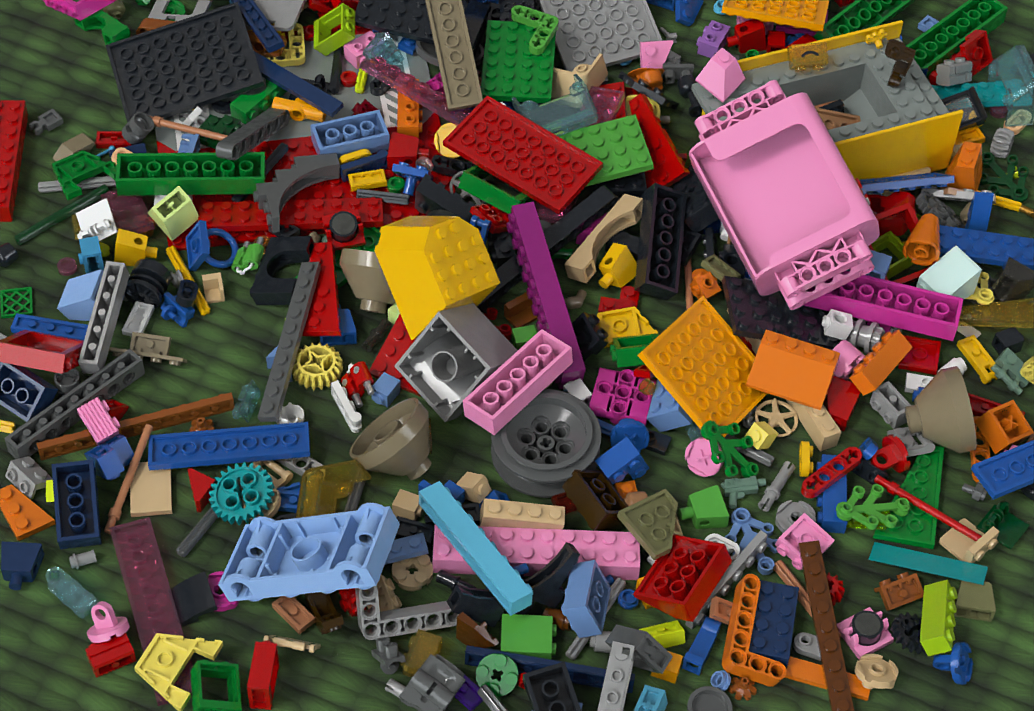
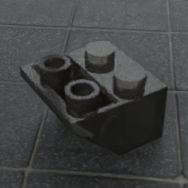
[989,257,1034,302]

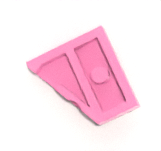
[639,40,673,69]

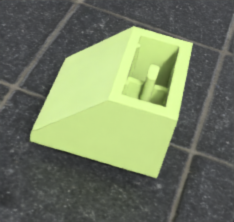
[148,186,199,241]

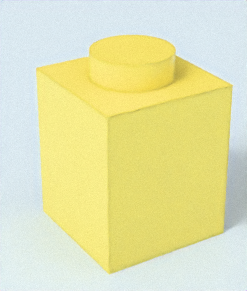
[744,421,779,450]

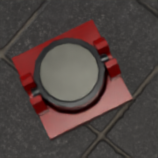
[322,209,366,251]

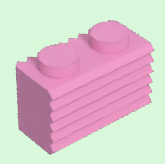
[77,397,121,445]

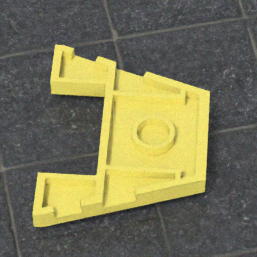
[134,633,223,711]

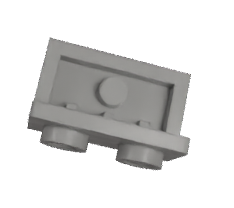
[5,456,53,499]

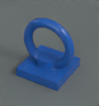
[185,220,239,271]

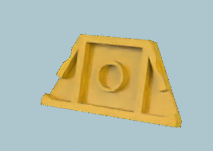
[597,306,659,348]

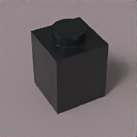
[991,326,1025,356]

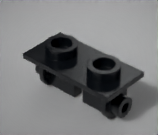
[850,456,889,485]

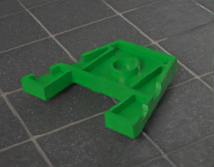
[52,150,116,201]

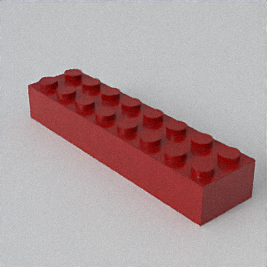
[0,100,28,222]

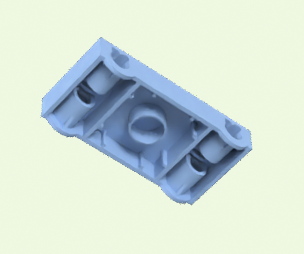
[218,503,400,602]

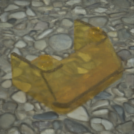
[296,460,371,518]

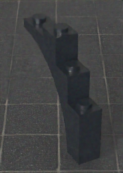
[446,542,580,628]

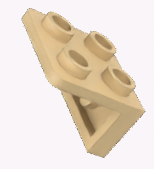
[939,518,1000,563]

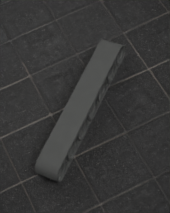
[215,108,290,160]

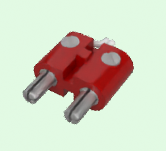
[341,361,375,408]

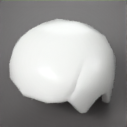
[276,402,305,424]

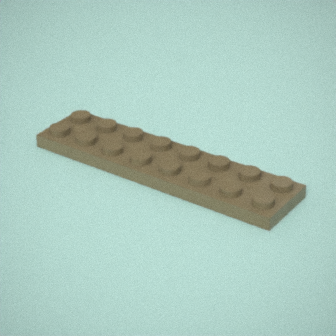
[425,0,483,111]

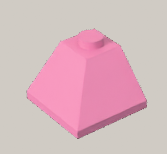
[695,48,746,103]

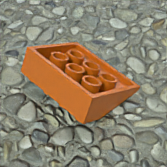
[746,329,840,410]

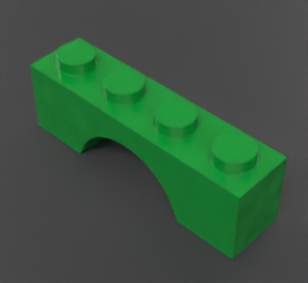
[74,10,131,45]
[230,79,287,124]

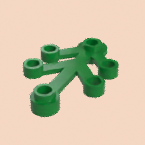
[701,420,759,478]

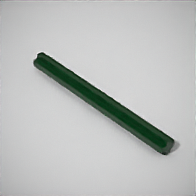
[14,184,110,245]

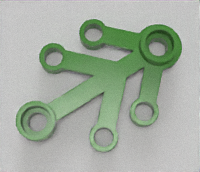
[836,484,910,530]

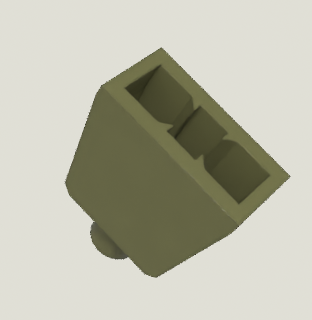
[954,580,996,622]

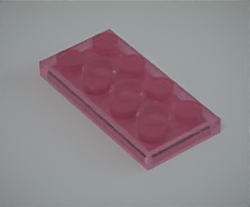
[100,190,155,234]

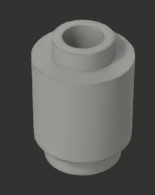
[590,631,611,653]

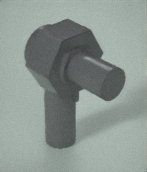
[962,481,987,502]

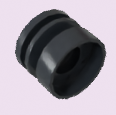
[124,259,172,308]

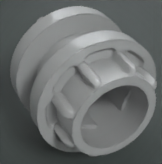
[846,318,885,354]

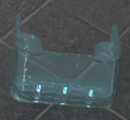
[987,45,1034,126]
[511,74,599,136]

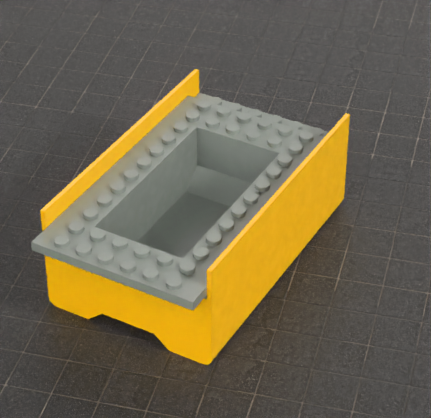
[691,20,964,180]

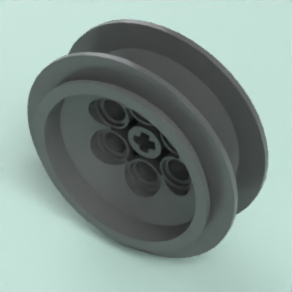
[491,389,601,498]

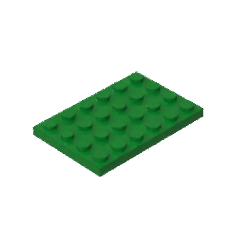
[481,20,556,104]

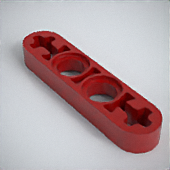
[801,447,862,498]

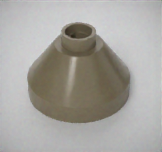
[339,249,395,314]
[905,366,977,454]
[349,398,432,480]

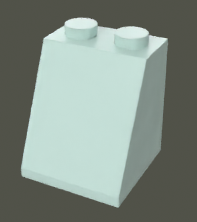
[916,245,982,300]

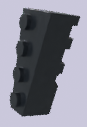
[415,173,482,231]

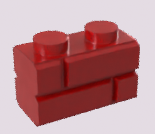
[85,633,137,678]

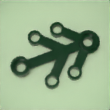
[980,152,1029,203]

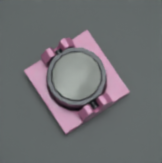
[837,607,894,660]

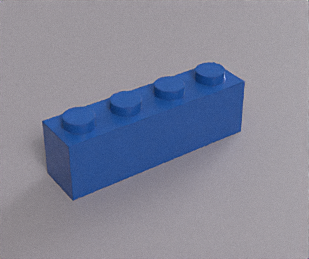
[816,454,848,534]

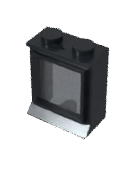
[941,86,988,131]

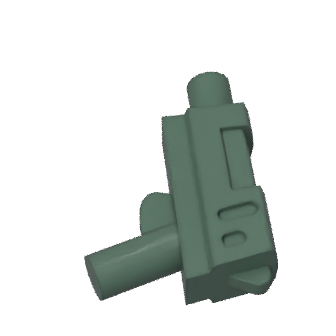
[721,476,766,509]

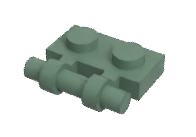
[990,348,1029,395]

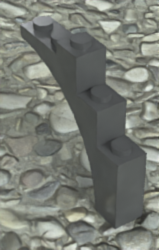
[253,153,340,232]

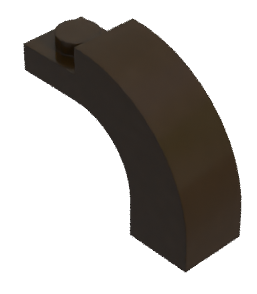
[304,592,344,635]

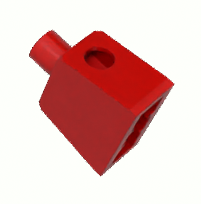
[726,18,766,54]
[387,132,429,169]

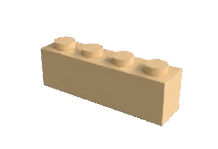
[479,498,565,530]

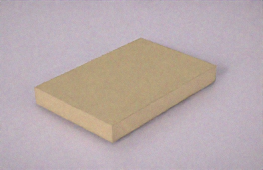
[130,462,172,517]

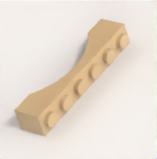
[564,194,643,283]

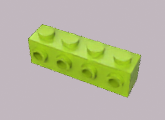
[920,580,958,656]

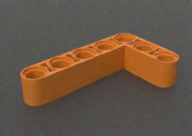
[722,574,787,687]

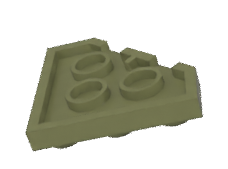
[617,489,678,560]

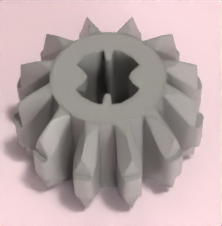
[990,128,1015,158]

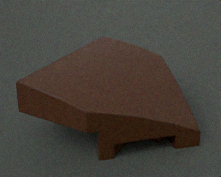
[456,612,499,648]

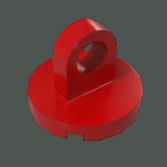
[871,434,910,473]

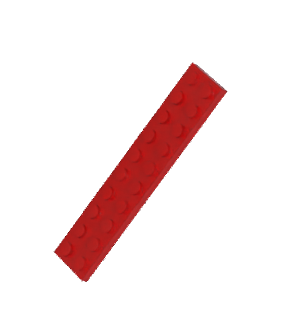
[198,197,383,232]

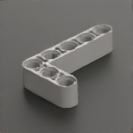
[355,586,459,640]

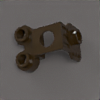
[885,39,916,88]

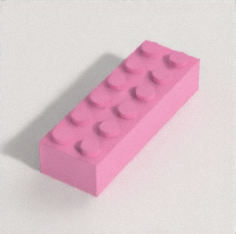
[463,329,573,435]

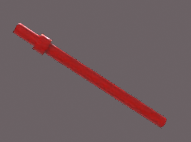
[874,475,982,541]

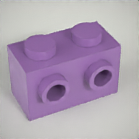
[696,20,730,58]

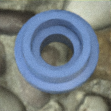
[711,670,731,691]

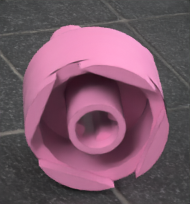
[833,340,865,381]

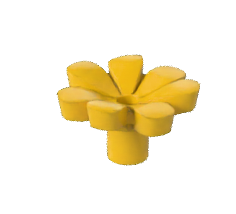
[865,29,888,49]

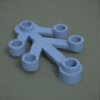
[725,508,778,575]

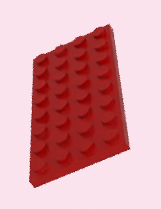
[443,96,603,214]

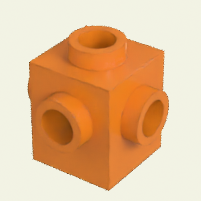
[689,271,721,300]

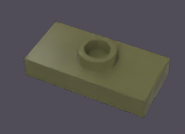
[700,254,741,282]

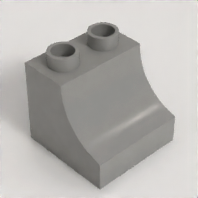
[394,303,518,422]

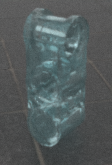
[45,567,98,619]

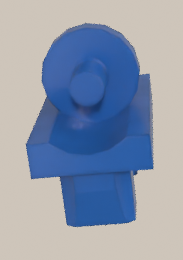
[161,292,195,328]

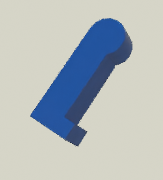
[682,616,722,676]

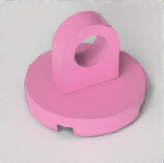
[685,437,723,477]
[87,601,130,643]

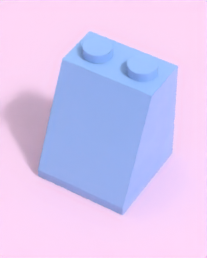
[57,269,125,321]

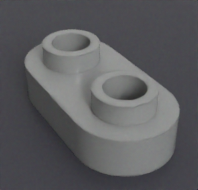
[793,632,821,661]

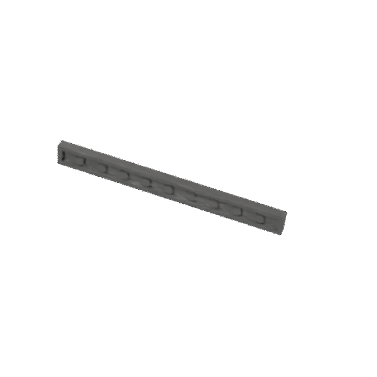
[257,262,322,422]

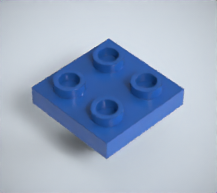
[392,162,434,196]

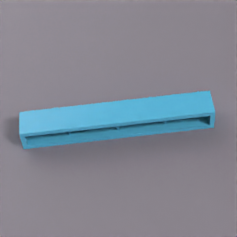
[419,481,533,616]

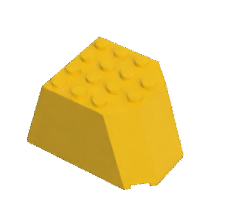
[374,216,500,340]

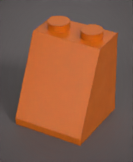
[940,141,982,192]

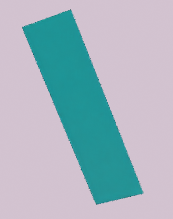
[868,542,988,585]

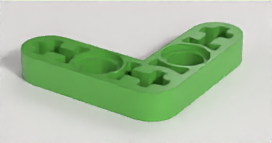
[511,5,559,55]

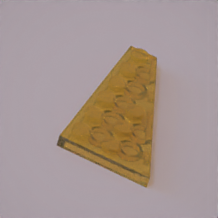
[958,298,1034,328]

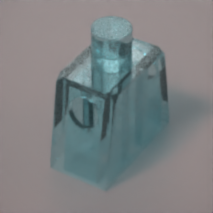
[362,32,404,72]

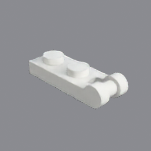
[331,380,362,433]

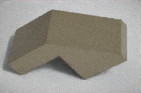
[53,133,95,161]

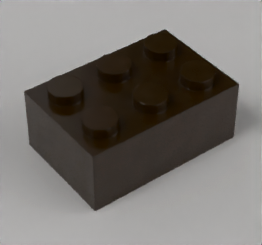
[562,470,629,531]

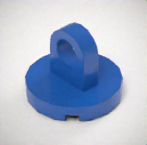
[610,418,650,453]
[932,642,973,685]

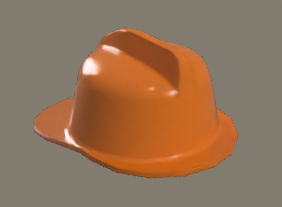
[628,68,664,89]

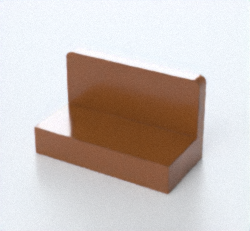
[504,292,537,328]

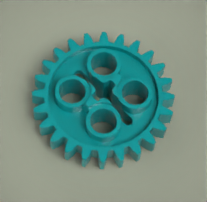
[209,462,275,525]

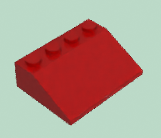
[633,534,732,622]

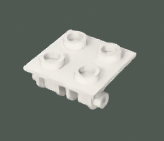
[76,198,118,241]

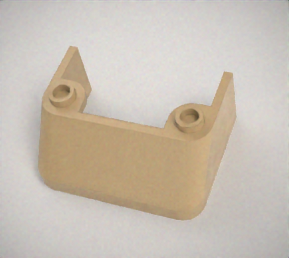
[551,53,608,108]

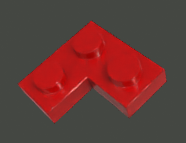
[598,285,640,313]

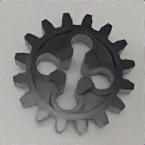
[890,612,926,654]

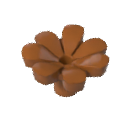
[189,417,215,432]
[729,677,757,700]

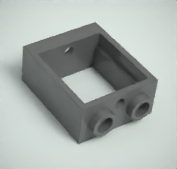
[605,625,673,674]

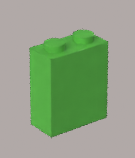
[501,614,557,660]

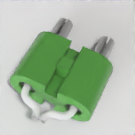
[231,237,265,275]

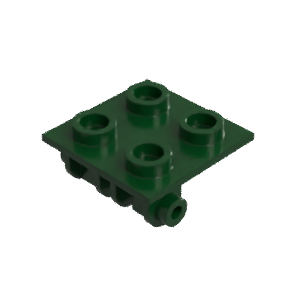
[976,501,1030,550]

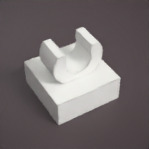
[182,106,205,128]

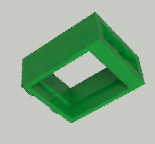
[610,333,659,368]
[191,660,242,711]

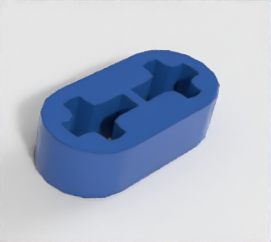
[858,437,879,460]

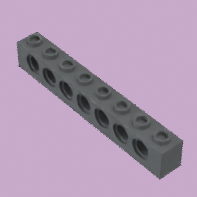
[5,349,145,459]

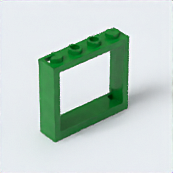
[458,165,538,214]

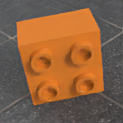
[975,399,1034,454]

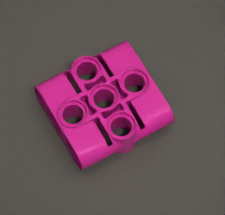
[589,367,657,426]

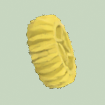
[292,342,343,390]

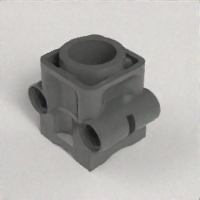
[399,654,465,711]

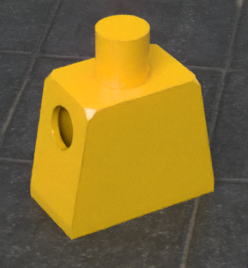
[114,228,158,266]
[599,243,637,289]

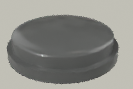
[687,686,732,711]

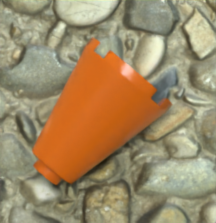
[902,213,940,266]

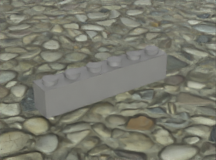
[78,261,130,374]

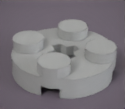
[775,500,816,533]

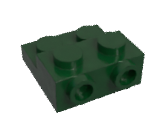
[193,114,242,149]

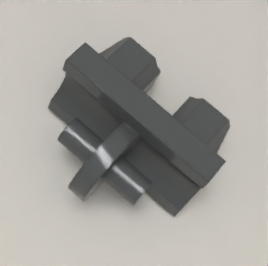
[662,59,694,84]
[371,637,405,674]

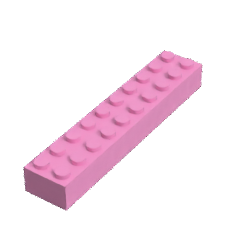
[433,525,640,580]

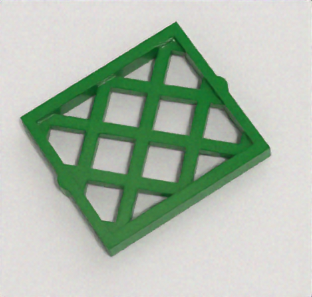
[0,287,33,319]

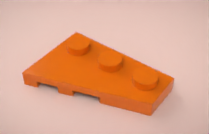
[0,484,56,541]

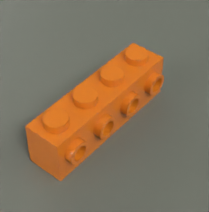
[397,79,422,138]
[849,329,912,396]

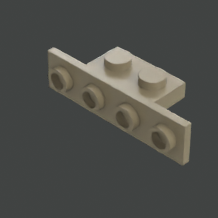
[109,332,187,366]

